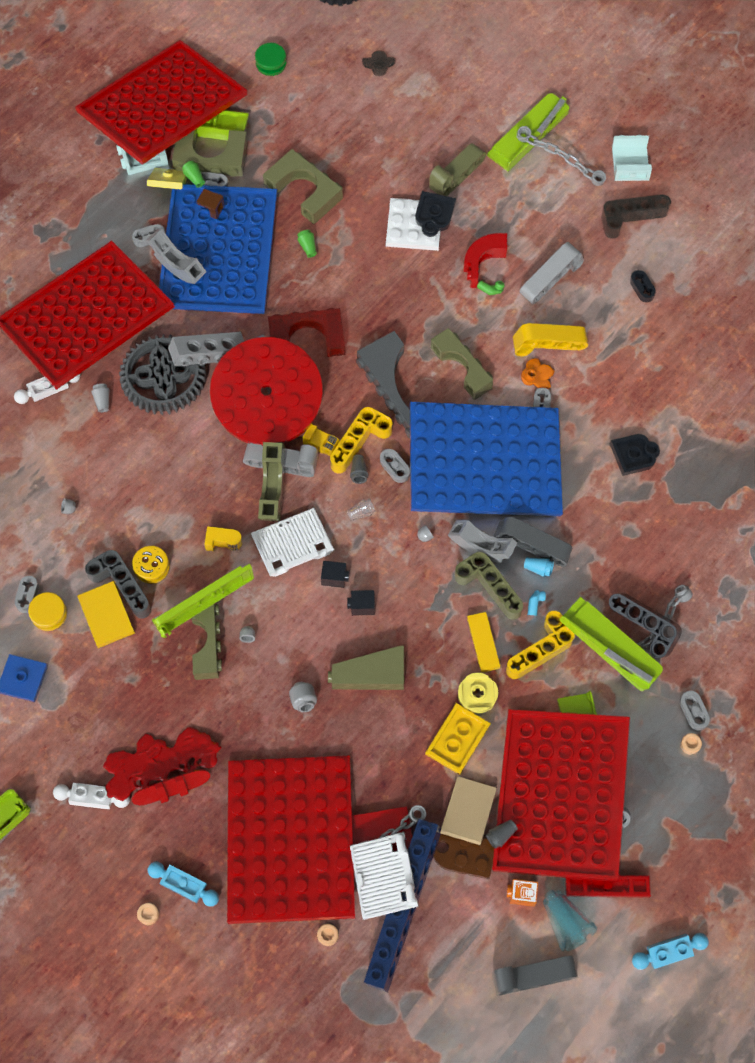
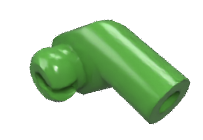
[477,280,505,295]

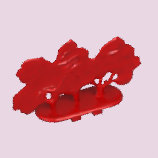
[103,727,222,805]

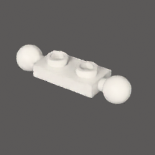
[14,374,80,404]
[53,783,130,809]

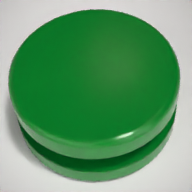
[255,43,287,76]

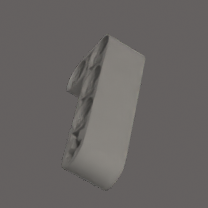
[520,242,584,304]
[243,443,318,477]

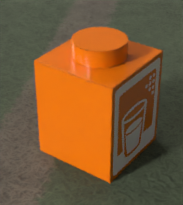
[506,879,538,907]

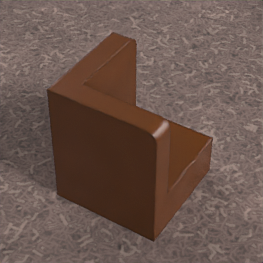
[197,189,225,219]

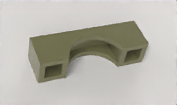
[431,328,493,400]
[258,442,285,521]
[191,604,222,680]

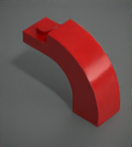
[463,233,507,288]

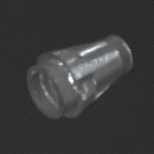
[346,498,376,521]

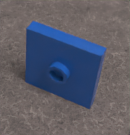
[0,654,48,702]

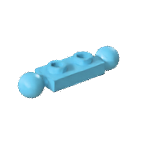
[148,861,219,907]
[632,933,709,970]

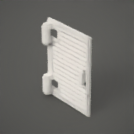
[251,508,334,577]
[350,832,418,920]

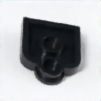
[415,191,456,237]
[609,434,660,476]

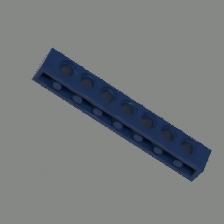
[364,819,441,993]

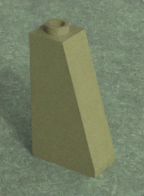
[328,646,404,690]

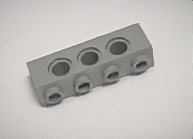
[168,332,244,366]

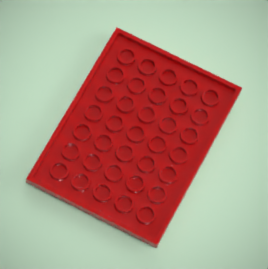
[75,40,247,165]
[0,241,175,390]
[492,709,630,882]
[227,756,355,924]

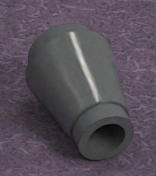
[350,455,369,484]
[486,819,518,849]

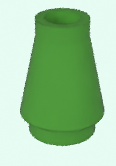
[182,161,205,188]
[297,230,317,258]

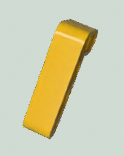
[513,323,588,357]
[330,407,392,474]
[506,611,574,679]

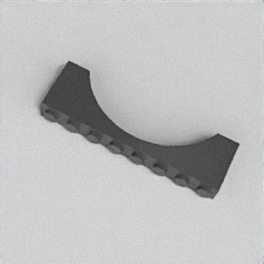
[356,331,410,439]

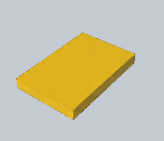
[77,581,135,648]
[425,703,491,775]

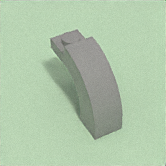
[146,228,207,284]
[448,520,517,563]

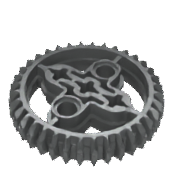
[119,334,206,415]

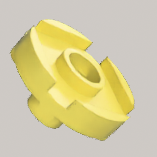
[458,673,498,713]

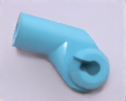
[527,590,546,616]

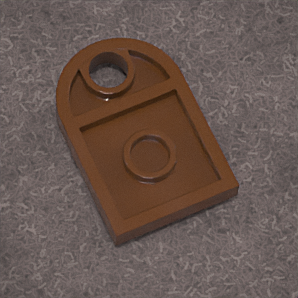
[433,834,494,879]

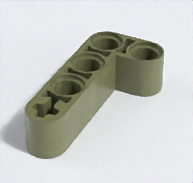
[429,143,487,196]
[455,552,523,620]

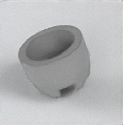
[61,498,76,514]
[417,525,434,542]
[239,626,255,643]

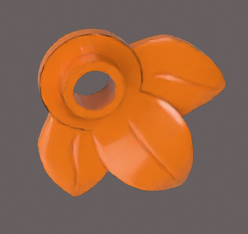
[521,358,555,389]

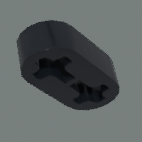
[630,270,656,303]

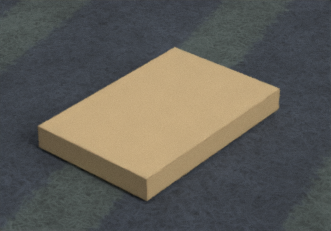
[441,776,497,845]

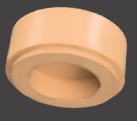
[680,733,702,755]
[137,903,159,925]
[317,924,338,946]

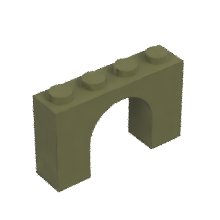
[172,130,248,177]
[263,149,343,224]

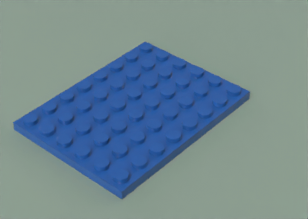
[159,184,277,314]
[410,402,563,516]

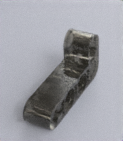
[601,195,671,239]

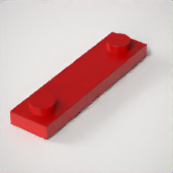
[565,875,651,898]

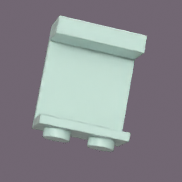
[612,135,652,181]

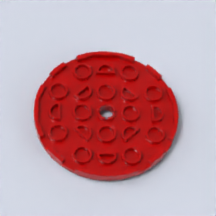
[210,337,323,446]

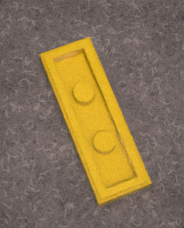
[467,612,500,673]

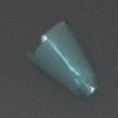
[543,890,597,952]

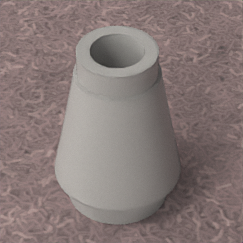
[91,384,110,413]

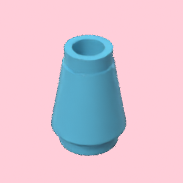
[524,557,554,577]

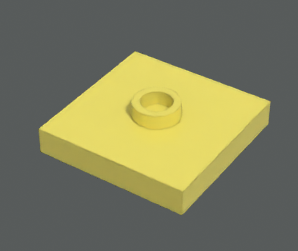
[147,168,188,189]

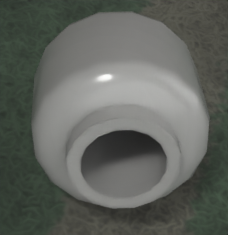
[289,681,317,712]

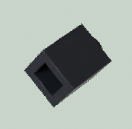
[321,561,350,588]
[347,590,375,616]

